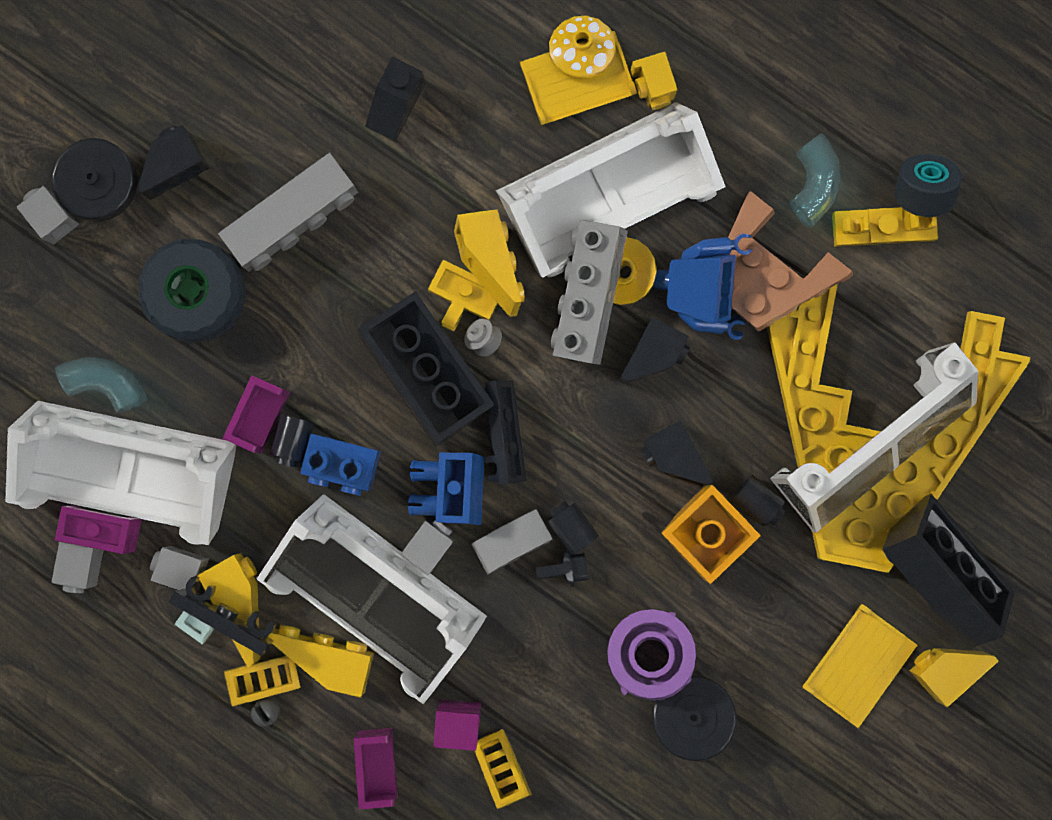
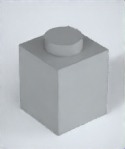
[17,186,80,245]
[400,520,454,575]
[51,542,103,593]
[150,546,209,591]

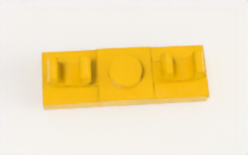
[832,207,938,247]

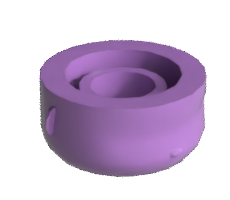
[607,609,696,701]

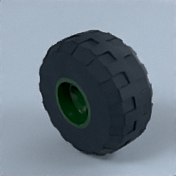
[138,238,246,342]

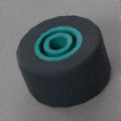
[894,154,963,217]

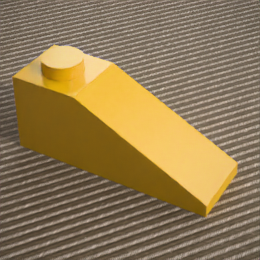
[197,553,260,667]

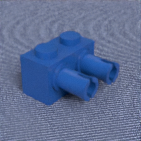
[300,434,381,496]
[408,452,485,525]

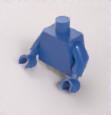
[654,233,753,340]

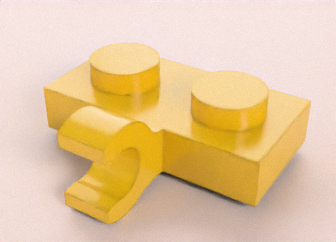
[428,260,498,332]

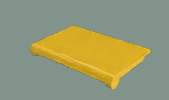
[520,31,637,125]
[802,604,917,728]

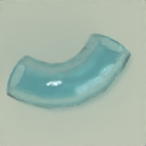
[790,133,841,227]
[55,356,148,413]

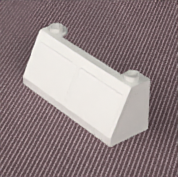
[496,102,725,278]
[5,401,236,545]

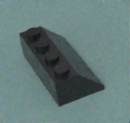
[358,291,494,448]
[882,493,1015,649]

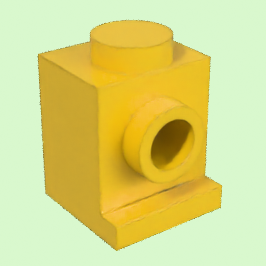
[630,52,677,110]

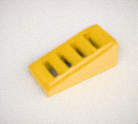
[224,656,301,706]
[475,729,532,809]

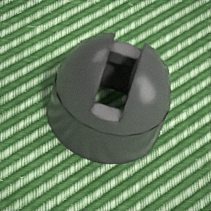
[251,697,280,727]

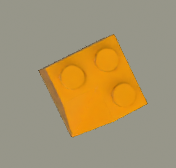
[661,485,761,584]

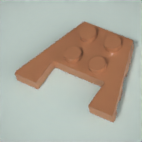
[728,191,853,332]

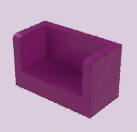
[222,375,290,454]
[55,505,142,554]
[434,699,481,751]
[353,728,398,810]

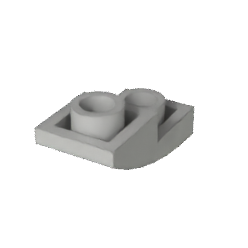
[472,509,552,574]

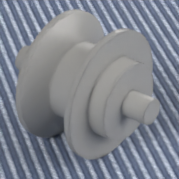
[464,319,502,357]

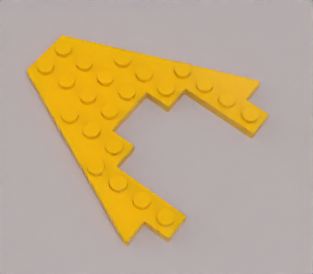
[767,278,1030,573]

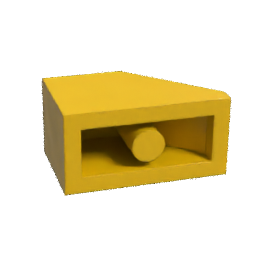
[909,648,999,707]

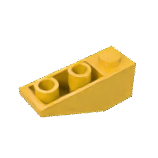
[454,209,525,317]
[268,625,374,697]

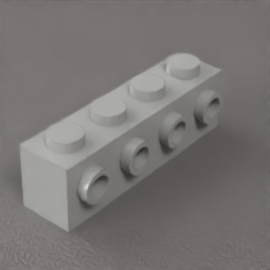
[218,152,358,272]
[551,219,628,365]

